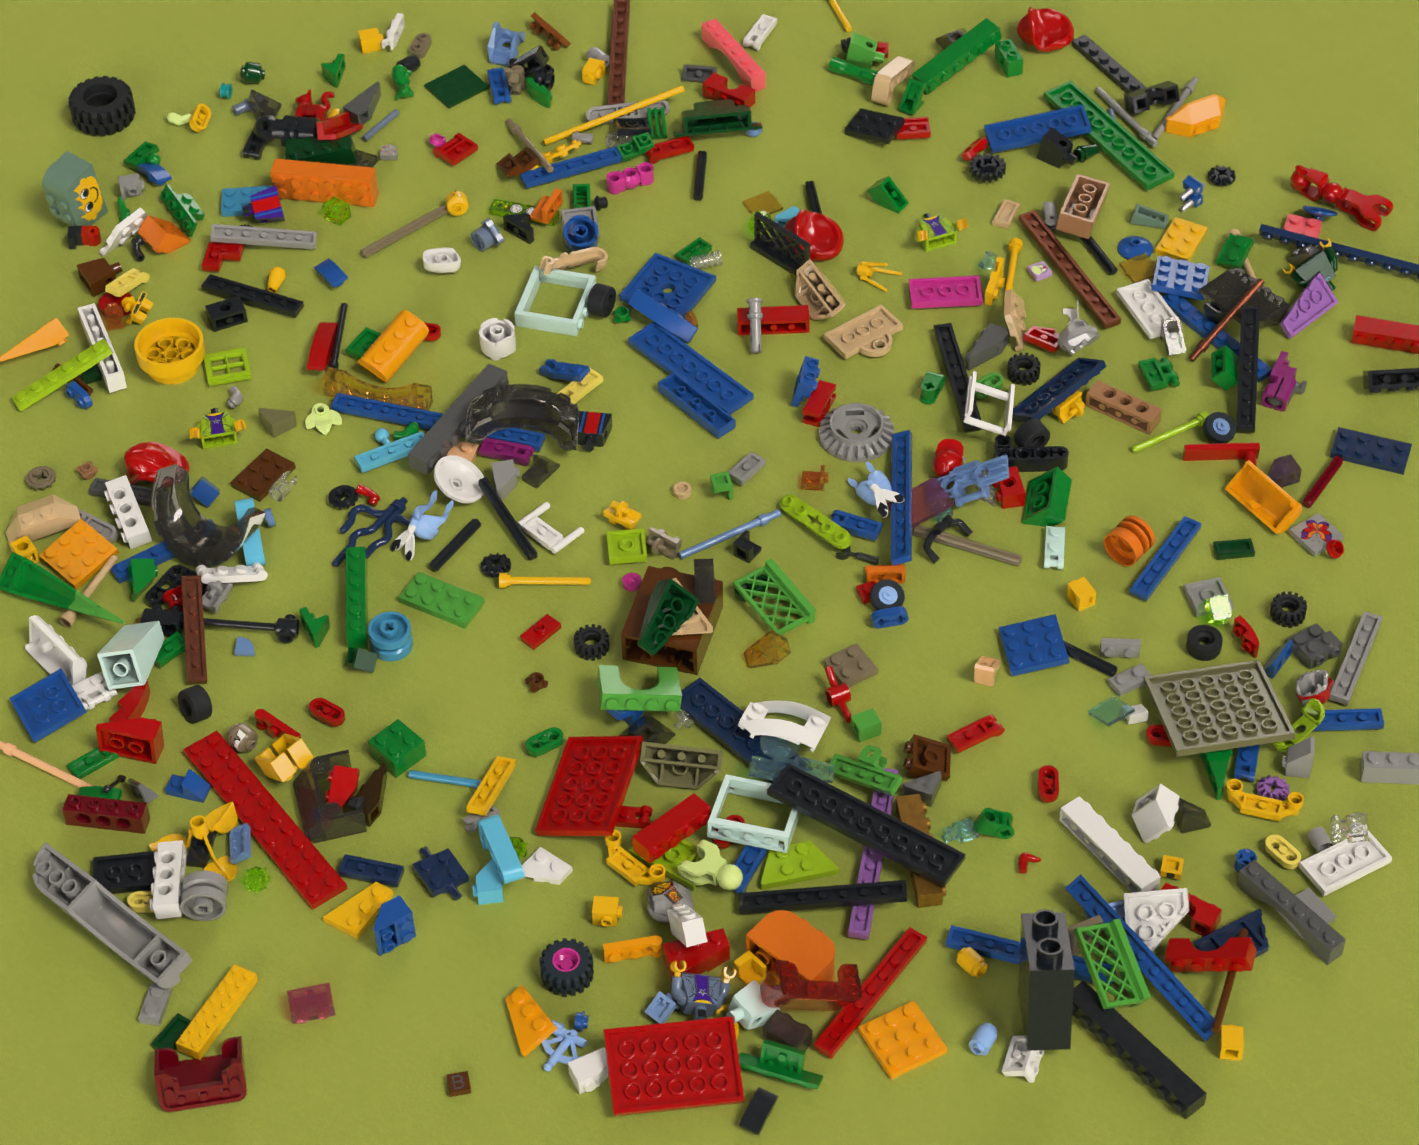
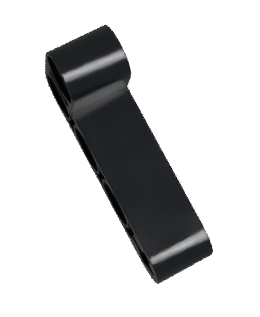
[994,435,1069,472]

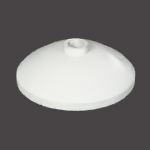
[434,455,484,503]

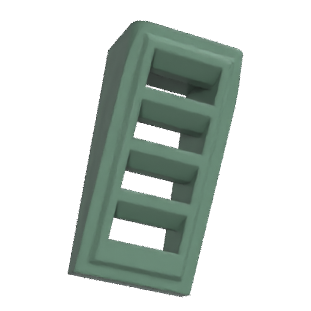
[1130,204,1169,229]

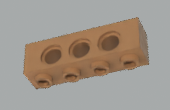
[1085,380,1162,435]

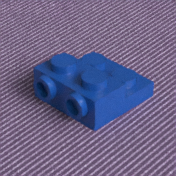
[791,356,821,407]

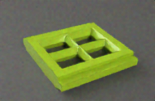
[204,347,252,387]

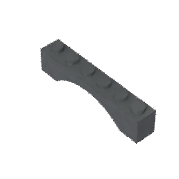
[1237,860,1346,965]

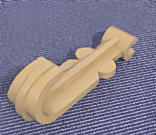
[539,247,608,275]

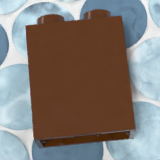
[621,566,723,675]

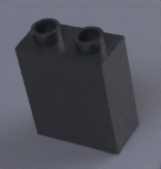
[1018,909,1075,1051]

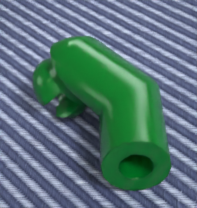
[394,422,419,440]

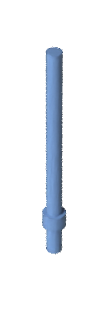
[678,509,781,559]

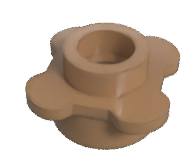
[76,461,98,480]

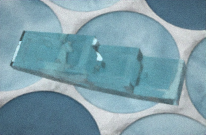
[748,755,834,783]

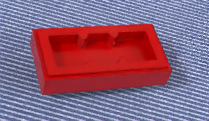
[520,614,561,650]

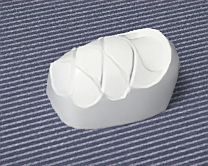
[423,248,461,273]

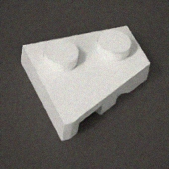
[522,847,573,885]

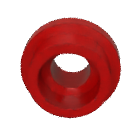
[1326,540,1344,559]

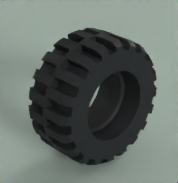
[68,76,136,136]

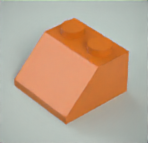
[138,215,190,254]

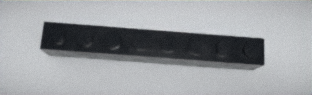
[1072,981,1207,1119]

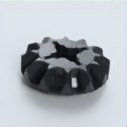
[1208,165,1236,186]
[328,485,358,510]
[481,552,511,578]

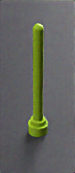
[1131,411,1209,453]

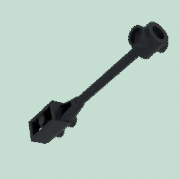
[141,605,300,643]

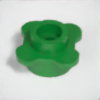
[613,306,631,323]

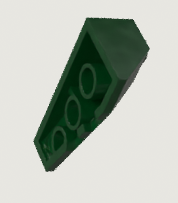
[637,578,700,656]

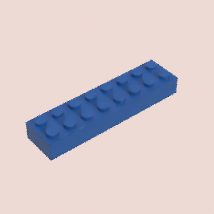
[658,372,736,439]

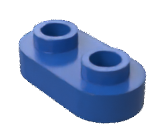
[65,381,93,410]

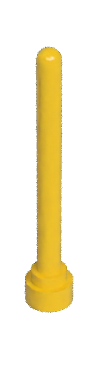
[1004,238,1023,303]
[499,573,591,588]

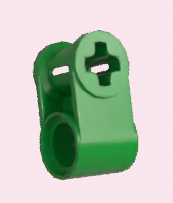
[920,371,946,405]
[973,808,1015,839]

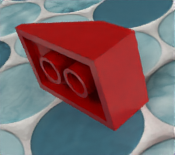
[96,717,164,764]

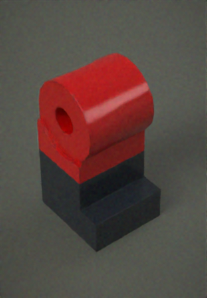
[67,225,102,250]

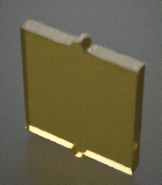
[743,191,783,216]
[1119,253,1156,283]

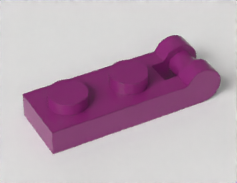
[479,437,534,466]

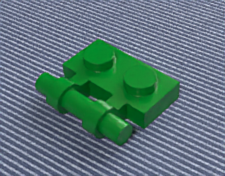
[1138,357,1180,391]

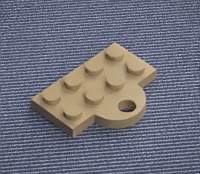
[824,304,903,359]

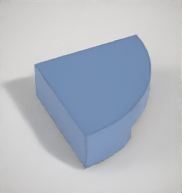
[235,636,255,656]

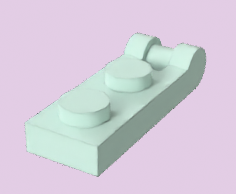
[1044,526,1065,570]

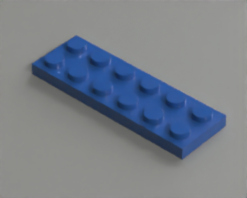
[984,105,1091,153]

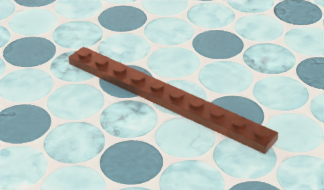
[607,0,630,105]
[1019,210,1121,329]

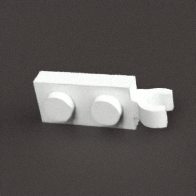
[381,13,405,50]

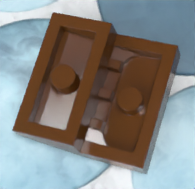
[496,147,540,177]

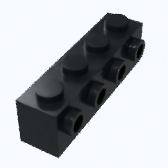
[1363,368,1419,393]

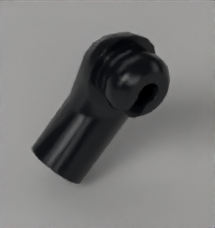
[131,236,145,262]

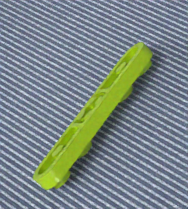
[780,494,852,549]

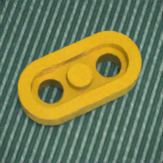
[189,104,211,132]

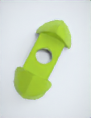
[1273,698,1325,752]

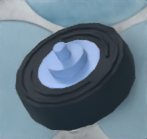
[870,580,905,610]

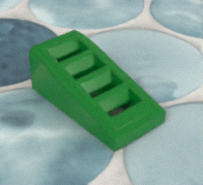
[573,184,591,208]

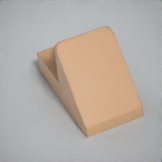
[974,656,1001,686]

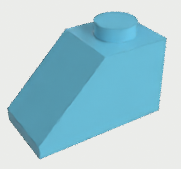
[472,859,504,905]

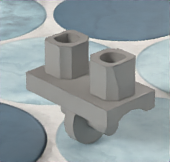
[202,580,233,614]

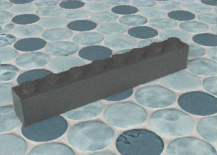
[408,364,509,475]

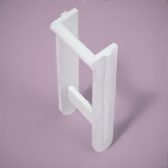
[963,371,1015,436]

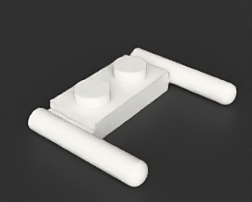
[517,502,584,554]

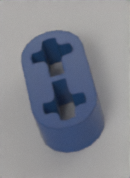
[871,606,909,628]

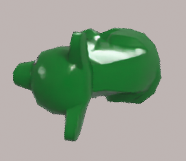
[392,64,414,101]

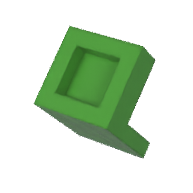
[710,472,733,500]
[851,709,881,743]

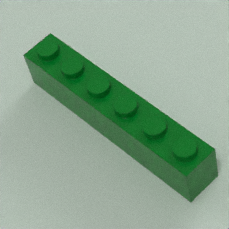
[912,18,1002,95]
[346,546,368,649]

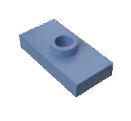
[229,823,251,865]

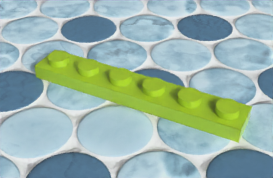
[12,338,113,412]

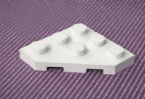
[1124,888,1189,952]

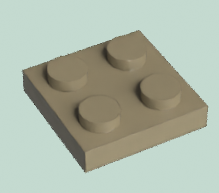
[824,643,878,688]

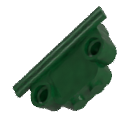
[674,99,762,137]

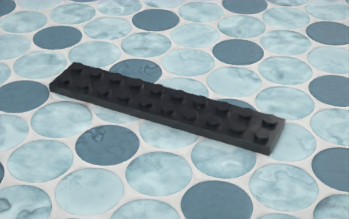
[767,763,966,887]

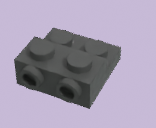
[1285,623,1342,670]

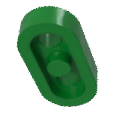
[526,727,564,756]

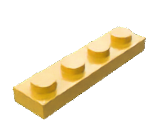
[466,756,517,816]

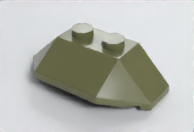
[640,742,723,790]

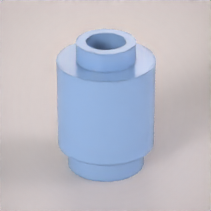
[969,1023,998,1055]

